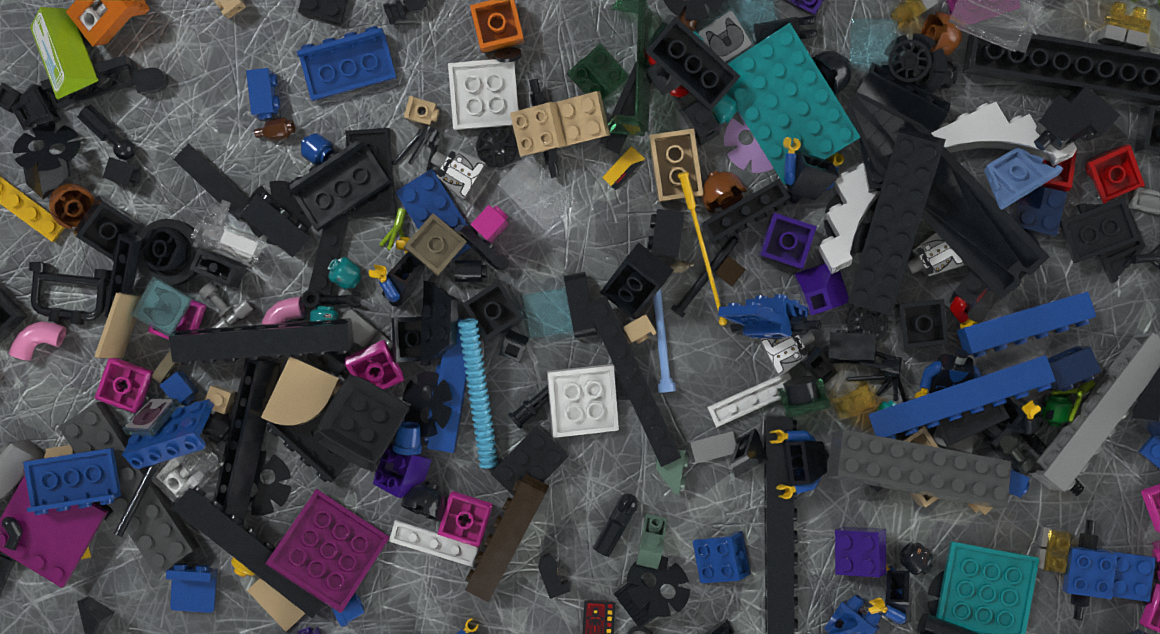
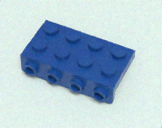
[296,26,397,101]
[122,399,214,469]
[23,447,121,515]

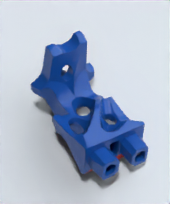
[824,594,882,634]

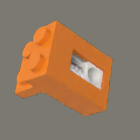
[66,0,150,47]

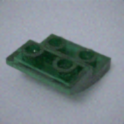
[566,43,630,101]

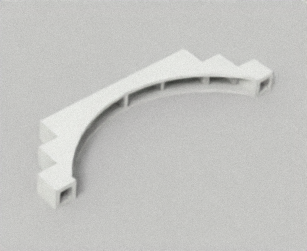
[819,102,1077,274]

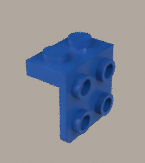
[166,563,217,613]

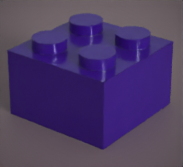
[758,213,817,270]
[835,526,886,578]

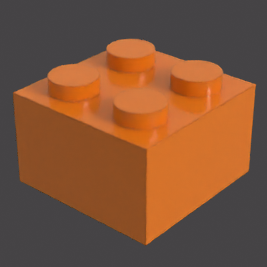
[470,0,525,53]

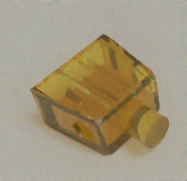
[829,381,877,418]

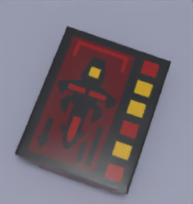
[582,600,615,634]

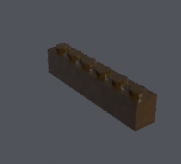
[465,473,549,602]

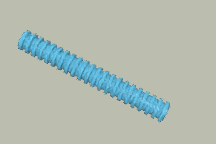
[458,319,499,469]

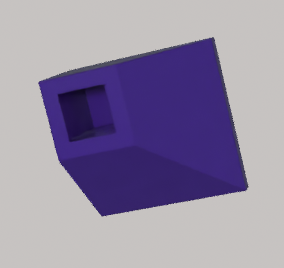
[794,263,849,315]
[373,443,432,498]

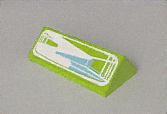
[30,7,98,99]

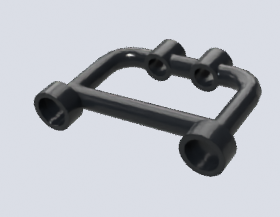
[29,261,112,325]

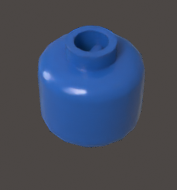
[301,133,334,165]

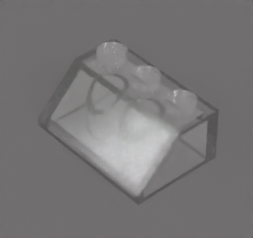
[498,155,577,232]

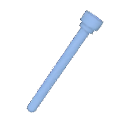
[653,289,676,393]

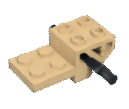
[510,78,610,178]

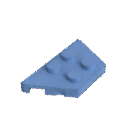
[984,147,1063,210]

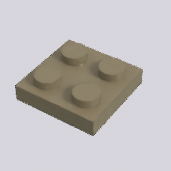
[404,213,467,276]

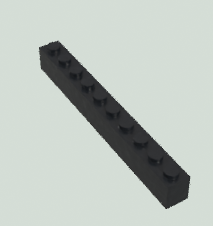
[764,415,798,634]

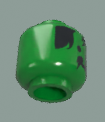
[1041,393,1074,427]

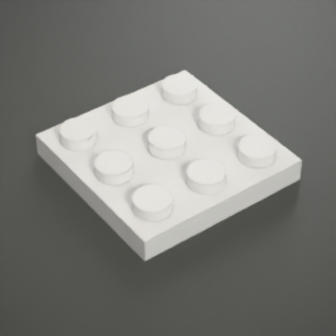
[448,59,519,130]
[547,364,619,438]

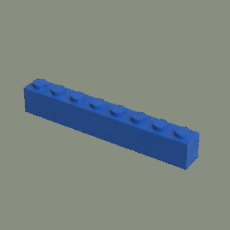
[868,355,1056,439]

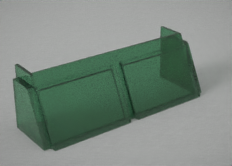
[608,0,652,136]

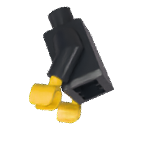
[1002,396,1043,436]

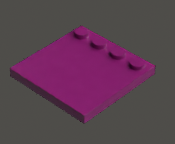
[0,475,108,588]
[265,489,390,613]

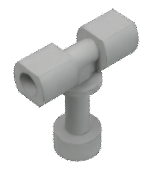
[199,282,255,328]

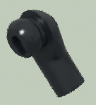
[2,517,23,551]

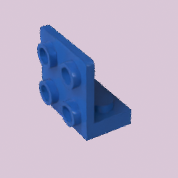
[693,531,751,583]

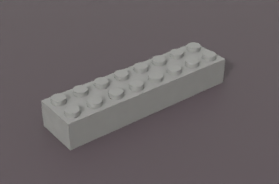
[1028,332,1160,492]

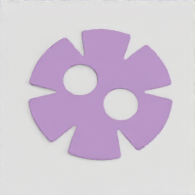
[724,113,774,173]

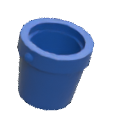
[393,421,422,455]
[332,593,365,627]

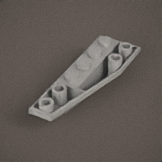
[0,439,45,504]

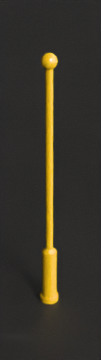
[677,171,727,326]

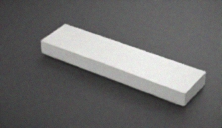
[707,371,791,427]
[389,519,479,567]

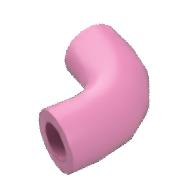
[262,297,305,324]
[8,321,67,361]

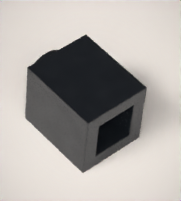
[102,157,141,188]

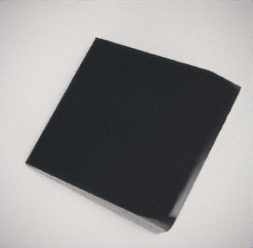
[499,330,529,363]

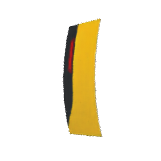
[602,146,645,190]

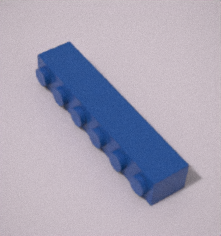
[957,291,1097,358]
[425,318,468,453]

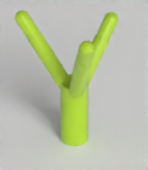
[379,208,407,251]
[1051,380,1095,422]

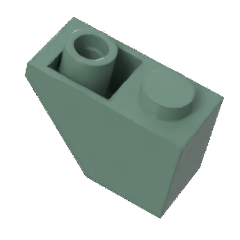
[655,448,689,495]
[636,514,667,569]

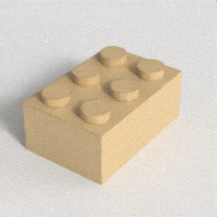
[649,128,704,203]

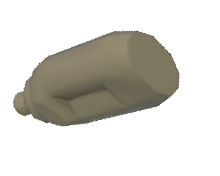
[668,261,694,273]

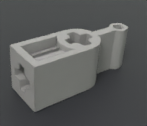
[340,306,393,349]

